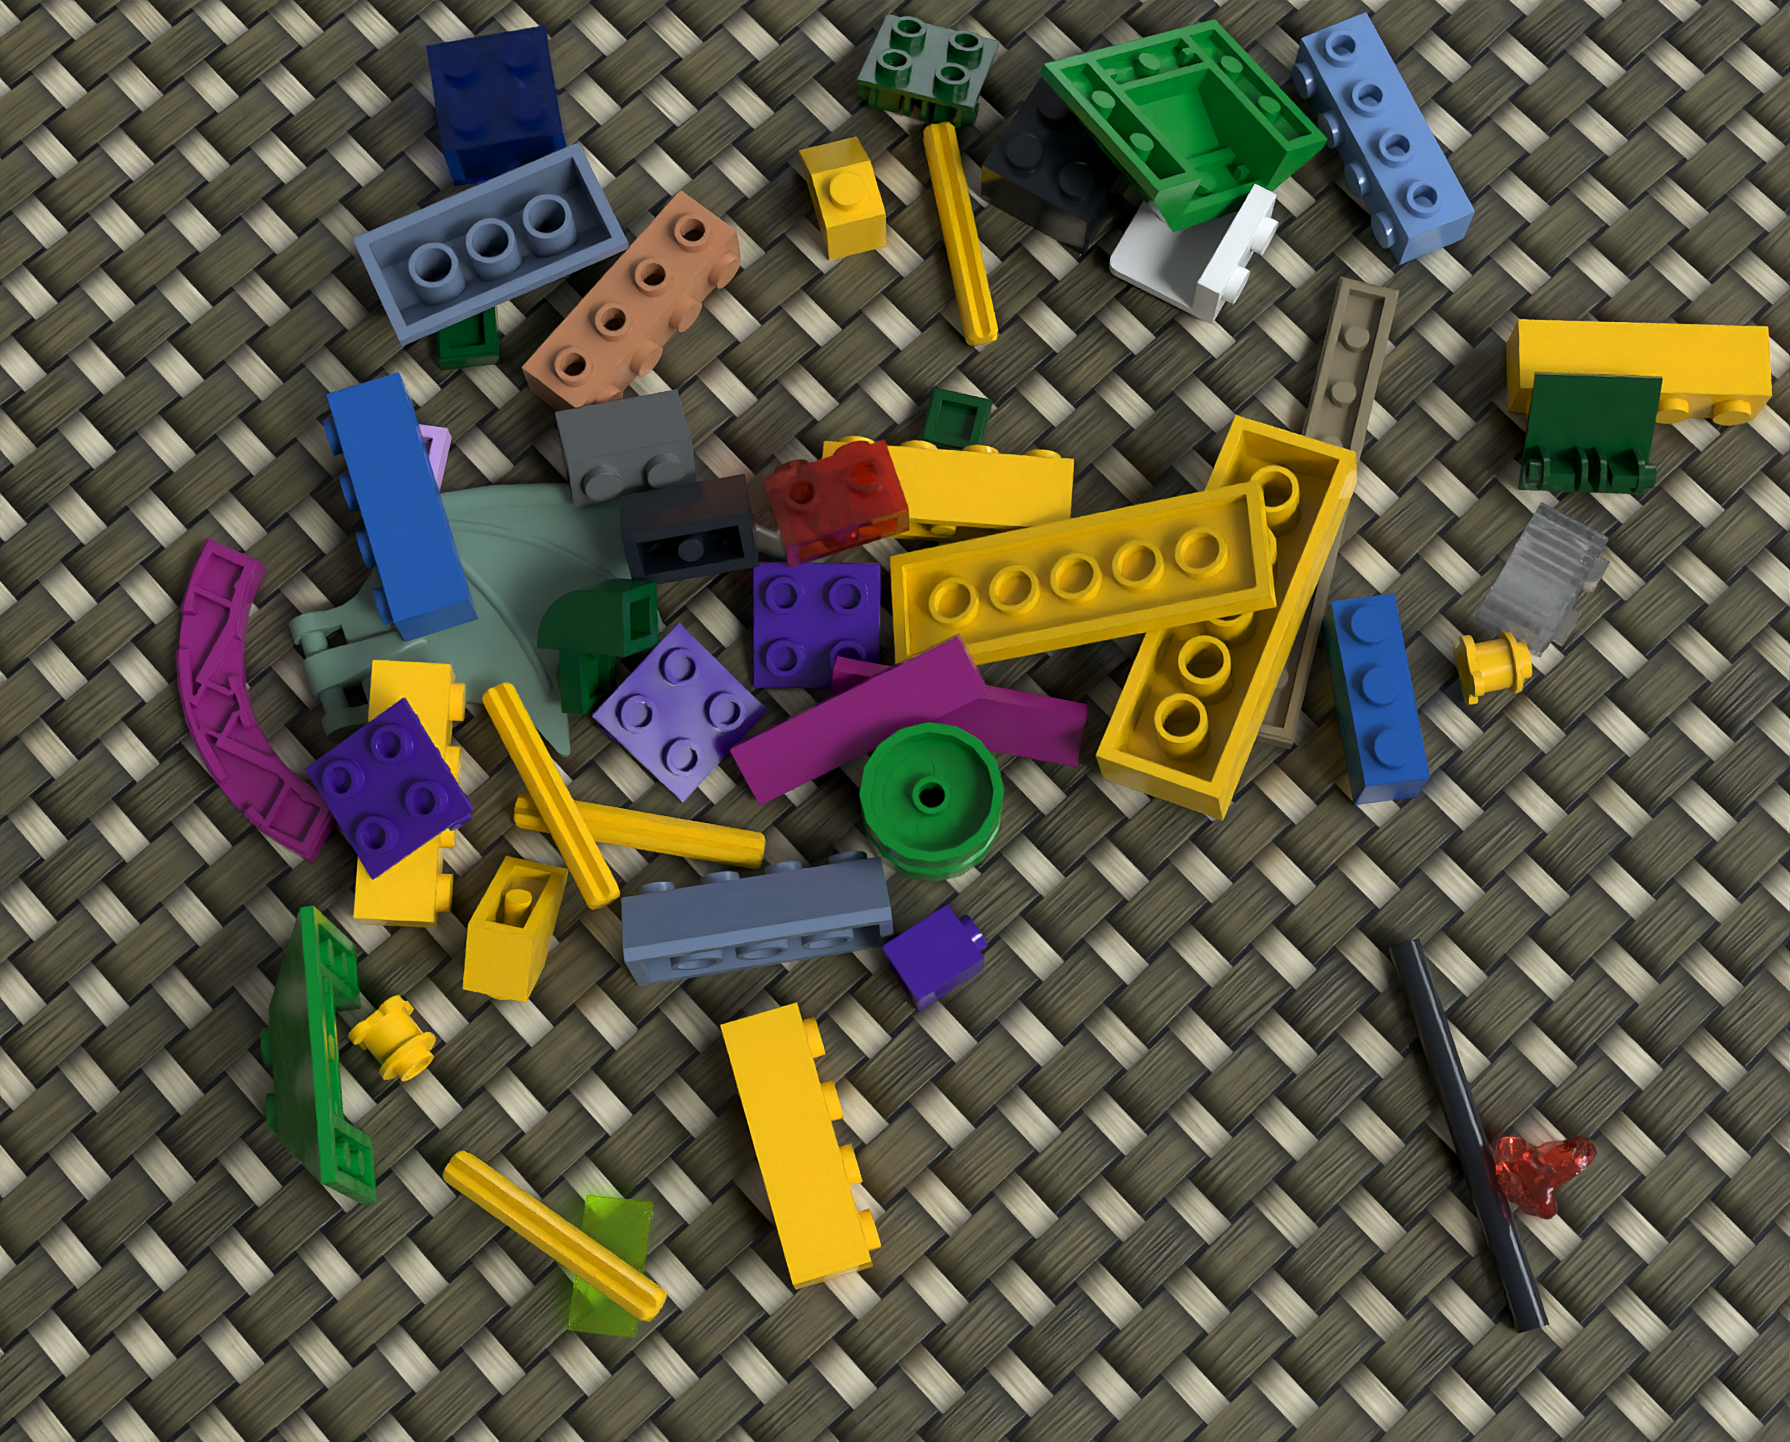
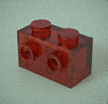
[762,440,909,568]

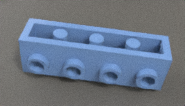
[1292,12,1475,265]

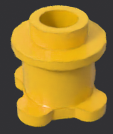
[1453,631,1532,705]
[348,995,436,1082]

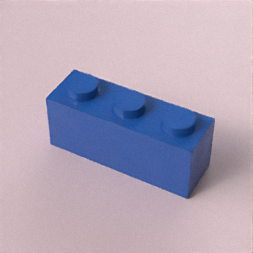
[1321,593,1430,805]

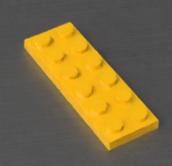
[890,480,1277,665]

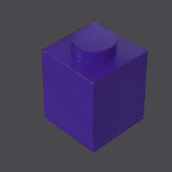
[882,904,987,1012]

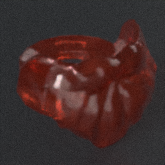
[1496,1135,1598,1220]

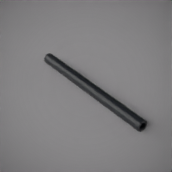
[1388,939,1549,1334]

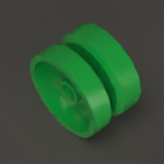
[859,722,1004,882]

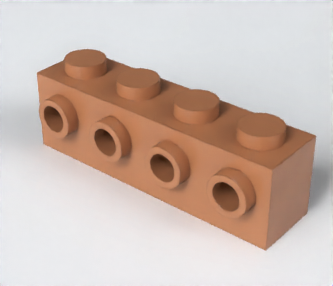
[522,190,741,411]

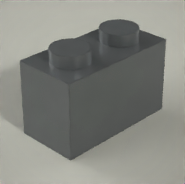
[555,389,697,508]

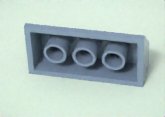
[352,142,629,346]
[621,851,894,986]

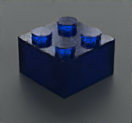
[426,25,569,186]

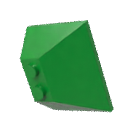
[1039,19,1328,232]
[261,906,377,1205]

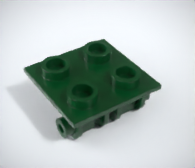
[857,14,1000,130]
[1518,372,1663,495]

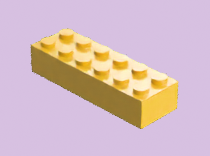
[1096,415,1357,821]

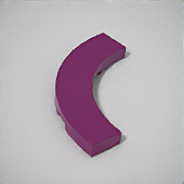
[176,538,336,864]

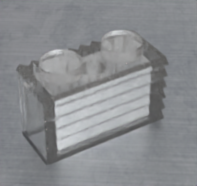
[1473,502,1610,657]

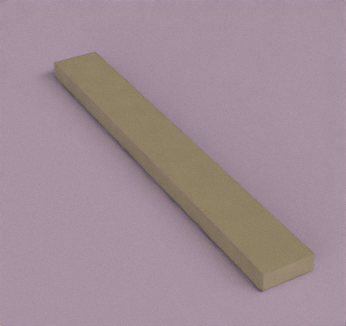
[1255,277,1399,749]

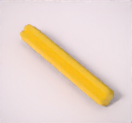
[923,122,998,346]
[482,682,620,910]
[514,792,766,869]
[443,1150,667,1322]

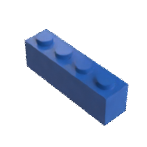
[322,372,478,642]

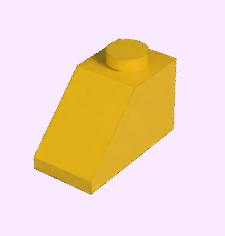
[799,136,887,261]
[463,856,568,1003]

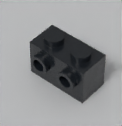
[620,474,760,585]

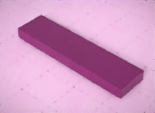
[730,633,988,806]
[830,656,1089,767]

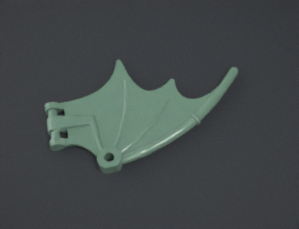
[288,483,824,758]

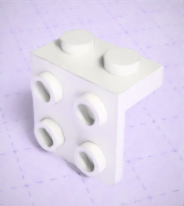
[1109,184,1279,325]

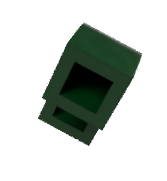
[537,578,658,715]

